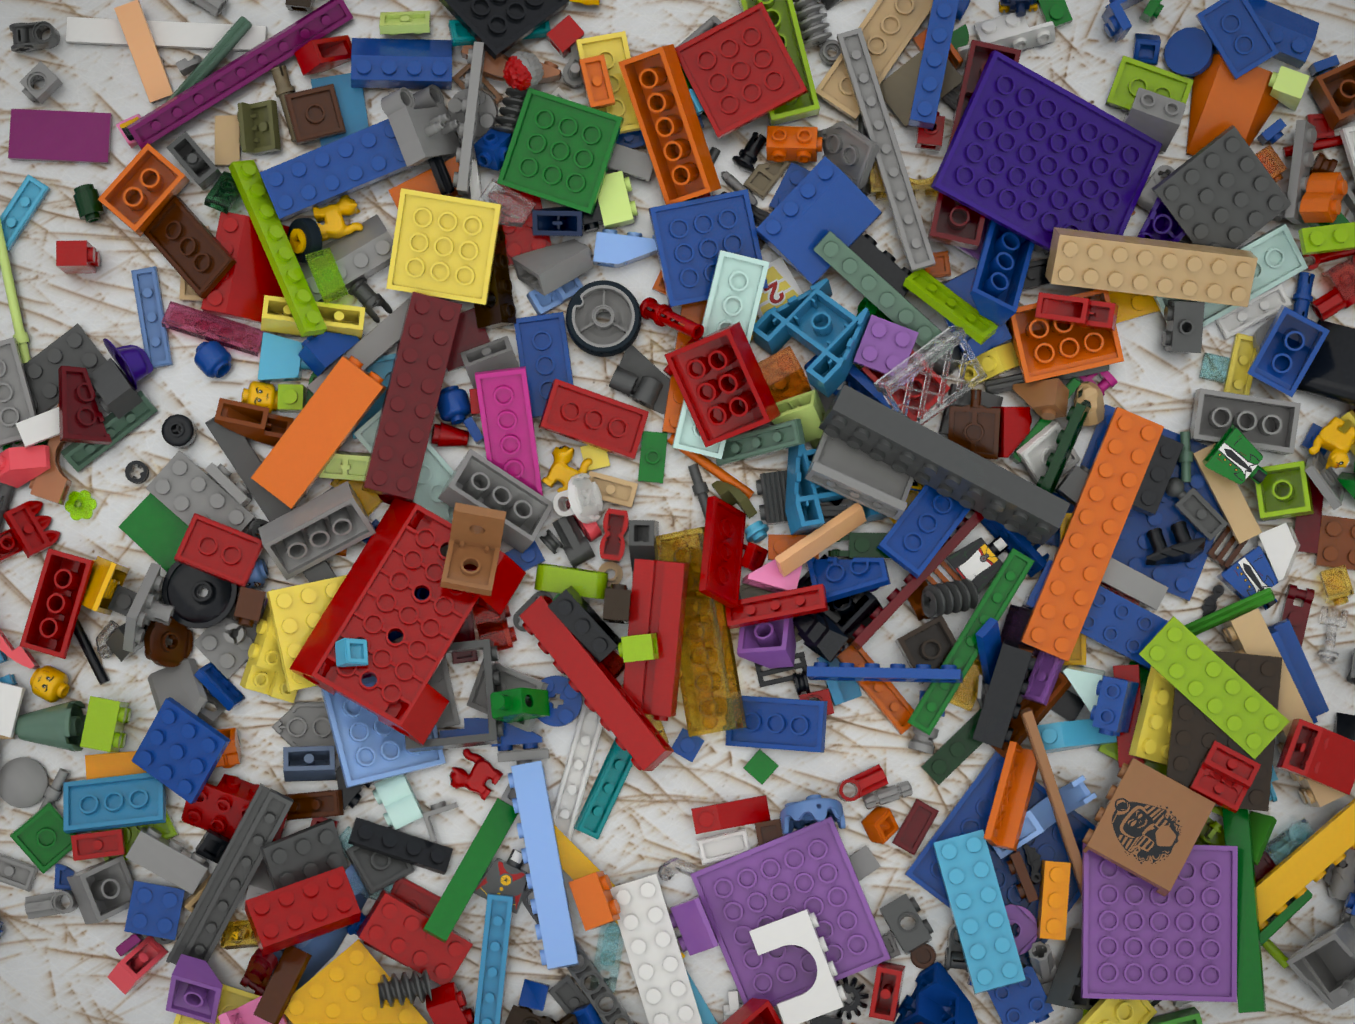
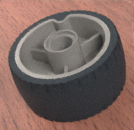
[566,280,641,357]

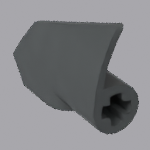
[609,345,670,414]

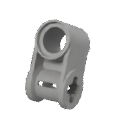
[1137,165,1174,212]

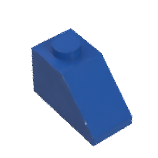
[298,332,360,377]

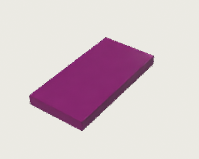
[8,109,112,164]

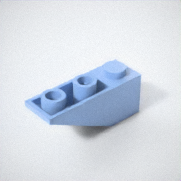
[593,229,658,268]

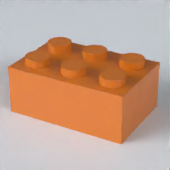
[98,143,190,237]

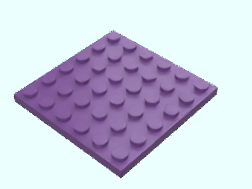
[690,816,891,1007]
[1081,842,1238,1002]

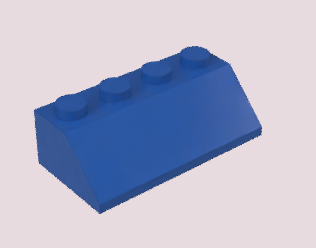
[1248,0,1319,69]
[351,38,452,90]
[970,220,1035,326]

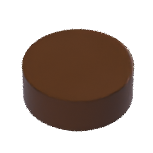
[910,944,936,969]

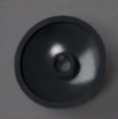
[162,561,238,629]

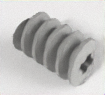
[793,0,832,48]

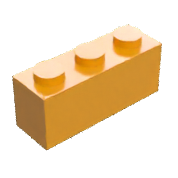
[1037,860,1071,940]

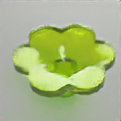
[65,490,97,520]

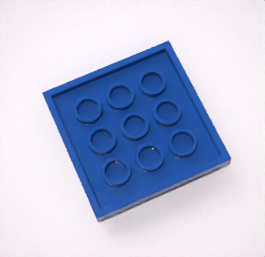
[649,189,768,308]

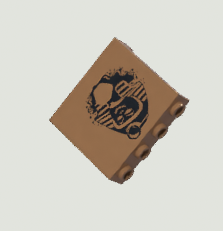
[1082,758,1216,897]

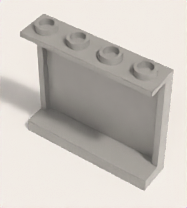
[805,431,914,520]

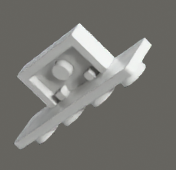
[957,12,1055,68]

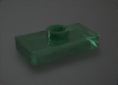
[204,171,240,214]

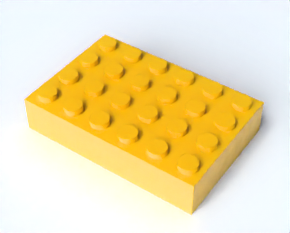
[284,939,428,1024]

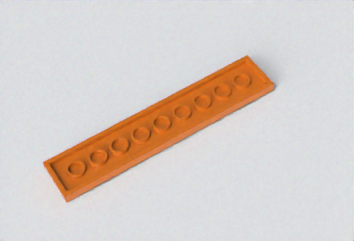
[1020,407,1164,662]

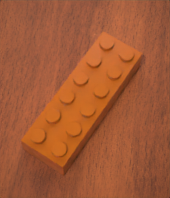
[618,44,721,205]

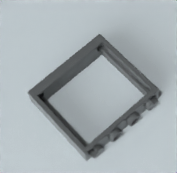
[405,639,505,752]

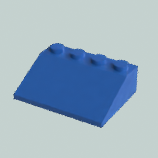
[756,156,882,285]

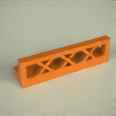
[984,741,1038,851]

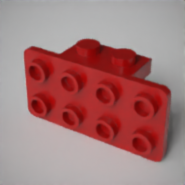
[181,774,288,842]

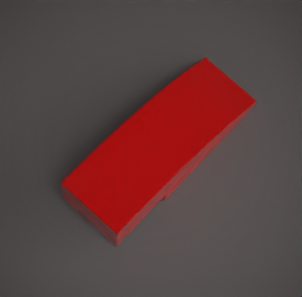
[1035,292,1119,331]

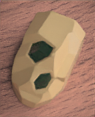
[1074,381,1105,426]

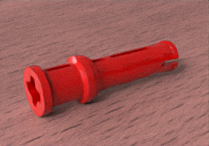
[640,297,704,340]

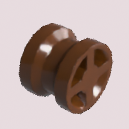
[1310,152,1338,175]

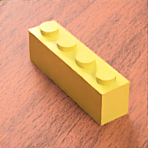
[261,295,366,340]

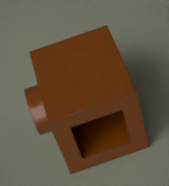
[234,586,266,628]

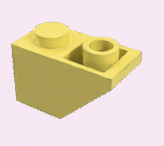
[958,342,1019,388]

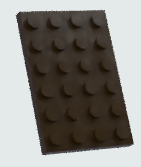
[1166,651,1282,811]

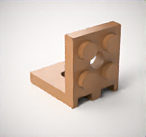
[440,502,506,596]

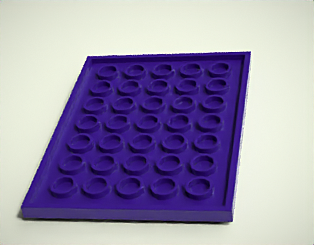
[931,50,1162,251]

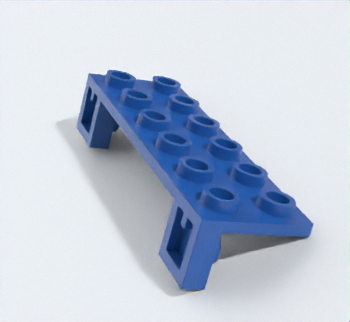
[1022,560,1168,671]

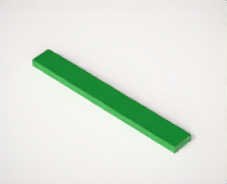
[907,548,1035,735]
[1222,807,1266,1013]

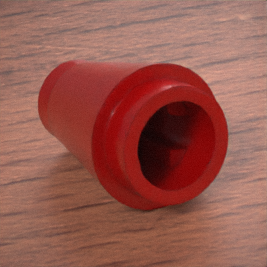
[431,422,469,447]

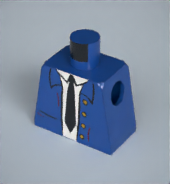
[1217,546,1278,610]

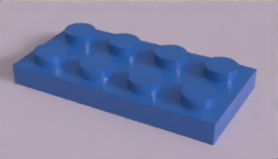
[514,312,574,418]
[877,485,970,578]
[726,695,828,753]

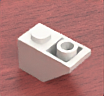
[1257,522,1300,581]

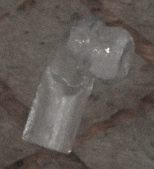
[96,620,120,659]
[658,858,696,881]

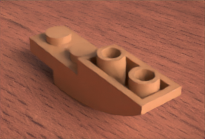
[461,45,562,84]

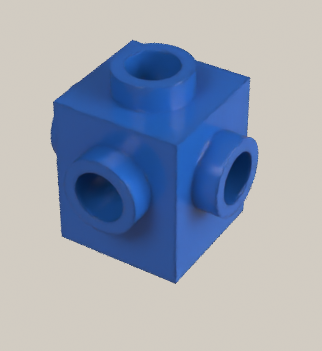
[474,129,512,171]

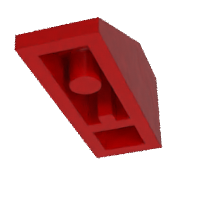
[691,795,770,834]

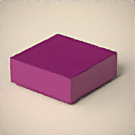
[115,933,145,956]

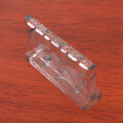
[873,326,988,425]

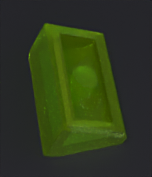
[305,248,349,304]

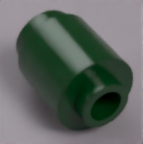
[73,184,104,223]

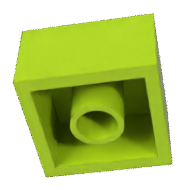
[1255,461,1314,521]
[80,696,131,753]

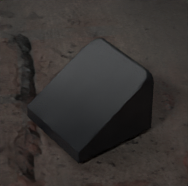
[1333,712,1355,741]

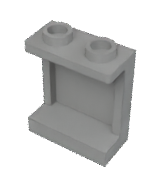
[1123,88,1186,152]

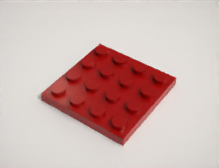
[675,2,808,139]

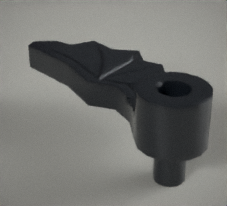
[1202,584,1224,617]
[1022,844,1042,885]

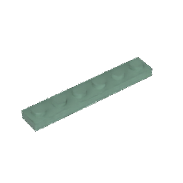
[813,230,942,350]

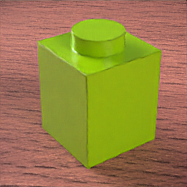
[277,384,307,413]
[618,633,659,663]

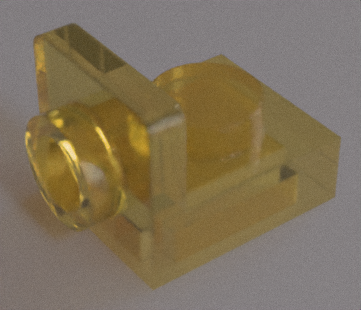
[1319,565,1354,606]

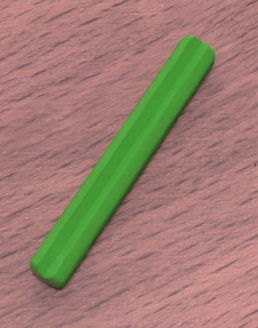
[1184,588,1275,636]

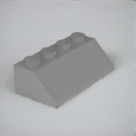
[298,214,393,303]
[438,449,553,553]
[258,481,376,580]

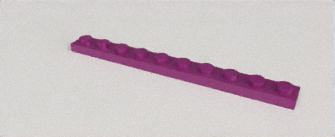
[127,0,353,150]

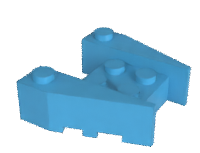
[752,278,870,398]
[785,444,887,535]

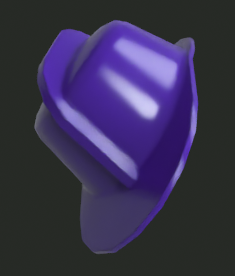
[103,338,153,390]

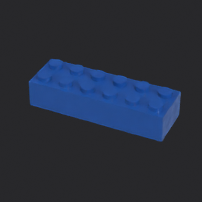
[259,119,415,222]

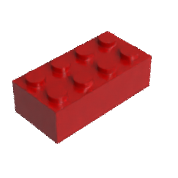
[245,866,361,956]
[357,889,473,986]

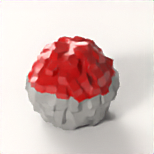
[503,51,544,91]

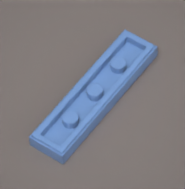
[131,266,173,369]

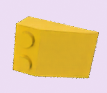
[82,556,130,615]

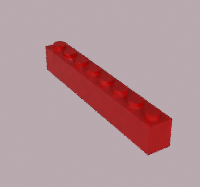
[519,596,674,771]

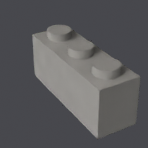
[126,826,209,895]

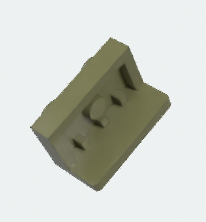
[237,100,281,155]

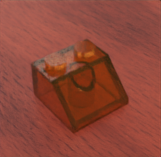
[758,346,812,403]

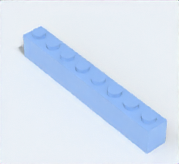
[508,760,579,970]

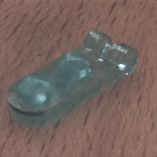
[590,921,624,993]

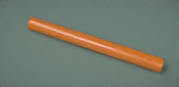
[667,434,754,499]

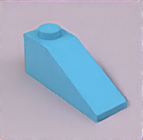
[1037,719,1117,754]

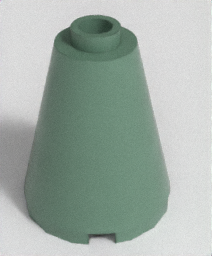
[15,701,86,752]

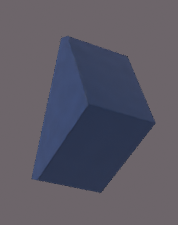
[532,206,583,236]

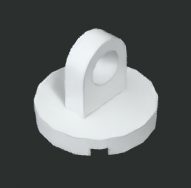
[553,473,603,524]

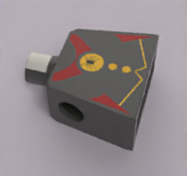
[474,849,528,914]

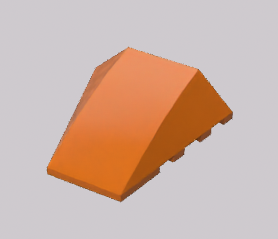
[1186,54,1279,156]

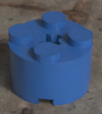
[538,675,583,727]

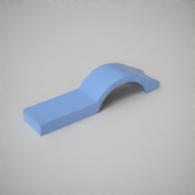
[992,775,1097,859]

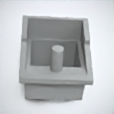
[1286,920,1355,1010]

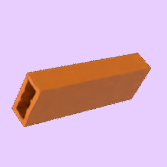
[251,355,386,509]

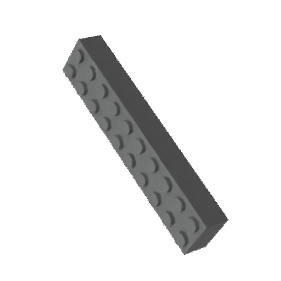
[819,384,1070,545]

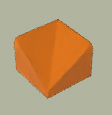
[861,807,899,844]

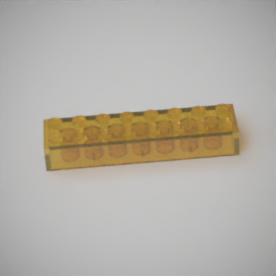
[655,527,747,737]

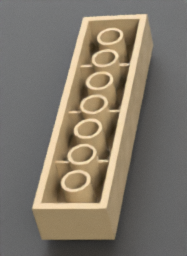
[1045,227,1258,307]
[1221,608,1347,807]

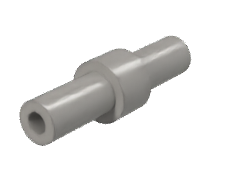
[39,768,69,810]

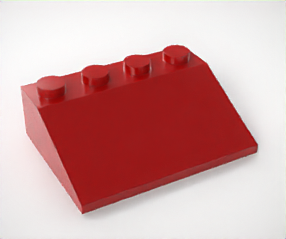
[201,211,289,323]
[664,322,780,447]

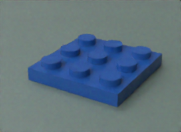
[132,697,230,804]

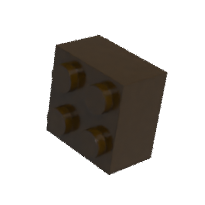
[895,615,956,684]

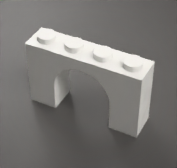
[749,909,847,1024]

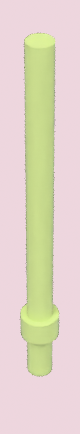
[0,219,31,364]

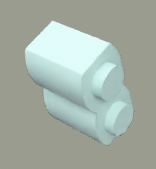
[372,774,424,830]

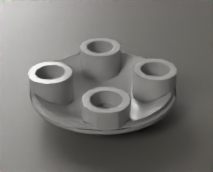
[0,757,49,808]

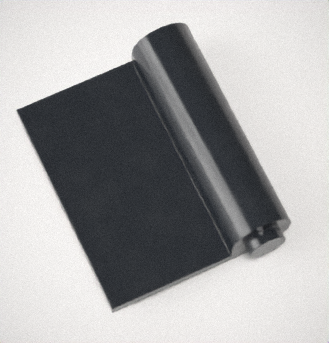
[1297,319,1355,406]

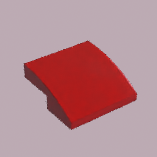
[1189,741,1261,813]

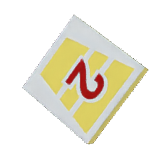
[757,257,803,319]

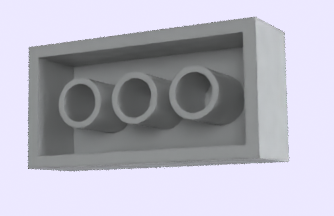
[1190,388,1301,454]

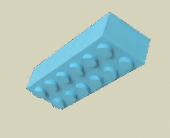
[933,829,1026,995]

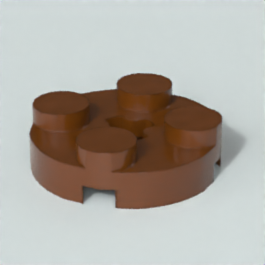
[144,616,193,667]

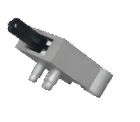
[381,84,461,195]

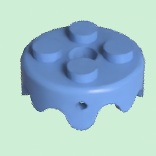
[780,794,846,834]

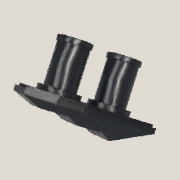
[1145,521,1206,565]
[793,613,849,663]

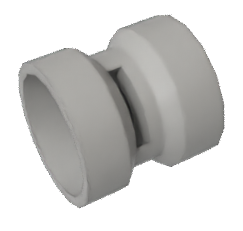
[908,727,939,755]

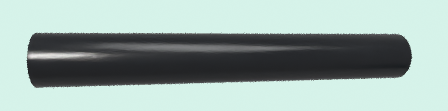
[74,618,109,685]

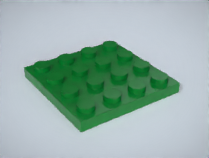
[497,88,624,215]

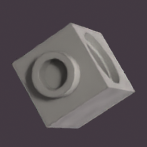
[20,61,63,104]

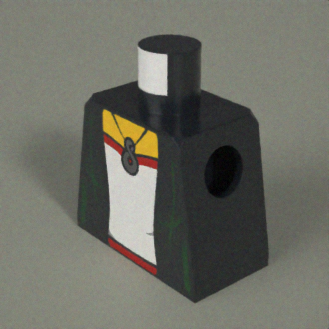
[946,535,1009,594]

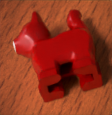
[449,748,503,801]

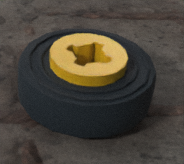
[288,218,322,263]

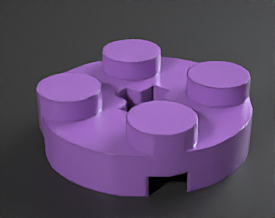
[1005,904,1038,955]

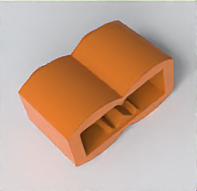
[1299,172,1348,223]

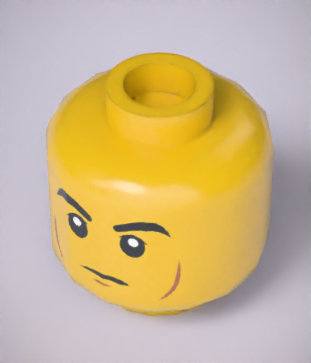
[241,381,278,414]
[30,665,70,703]

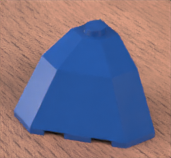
[895,962,978,1024]

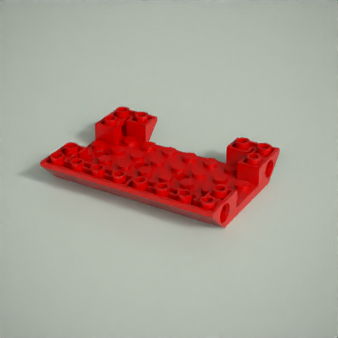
[290,499,526,746]

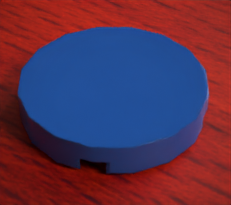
[1164,27,1215,77]

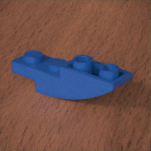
[439,718,543,751]

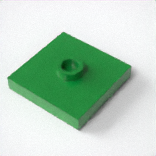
[10,801,79,874]

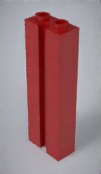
[623,559,690,721]

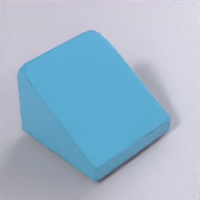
[335,638,368,667]

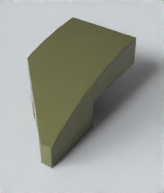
[712,481,757,519]

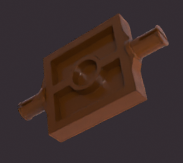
[948,389,1001,459]

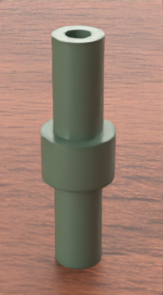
[1178,431,1193,483]

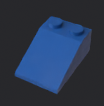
[943,267,1012,361]
[1247,305,1330,397]

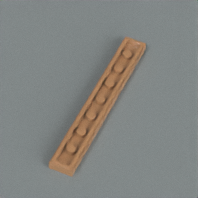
[1020,707,1082,897]

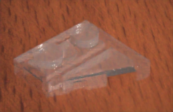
[478,179,536,227]

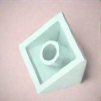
[1063,665,1105,713]

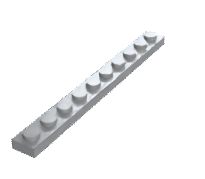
[837,28,936,272]

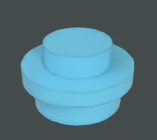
[744,521,769,543]

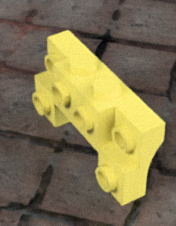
[240,589,298,703]

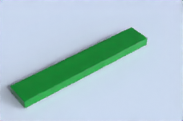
[423,798,518,943]

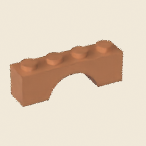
[29,404,72,506]

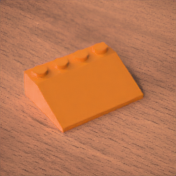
[1007,289,1124,384]

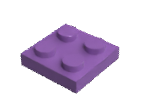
[853,314,919,381]

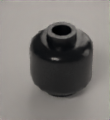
[161,414,197,448]

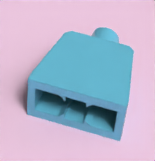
[258,332,311,383]

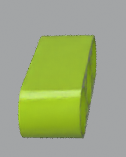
[534,563,609,599]

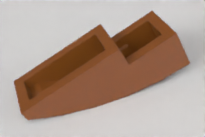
[214,398,294,446]

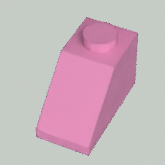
[742,559,802,593]

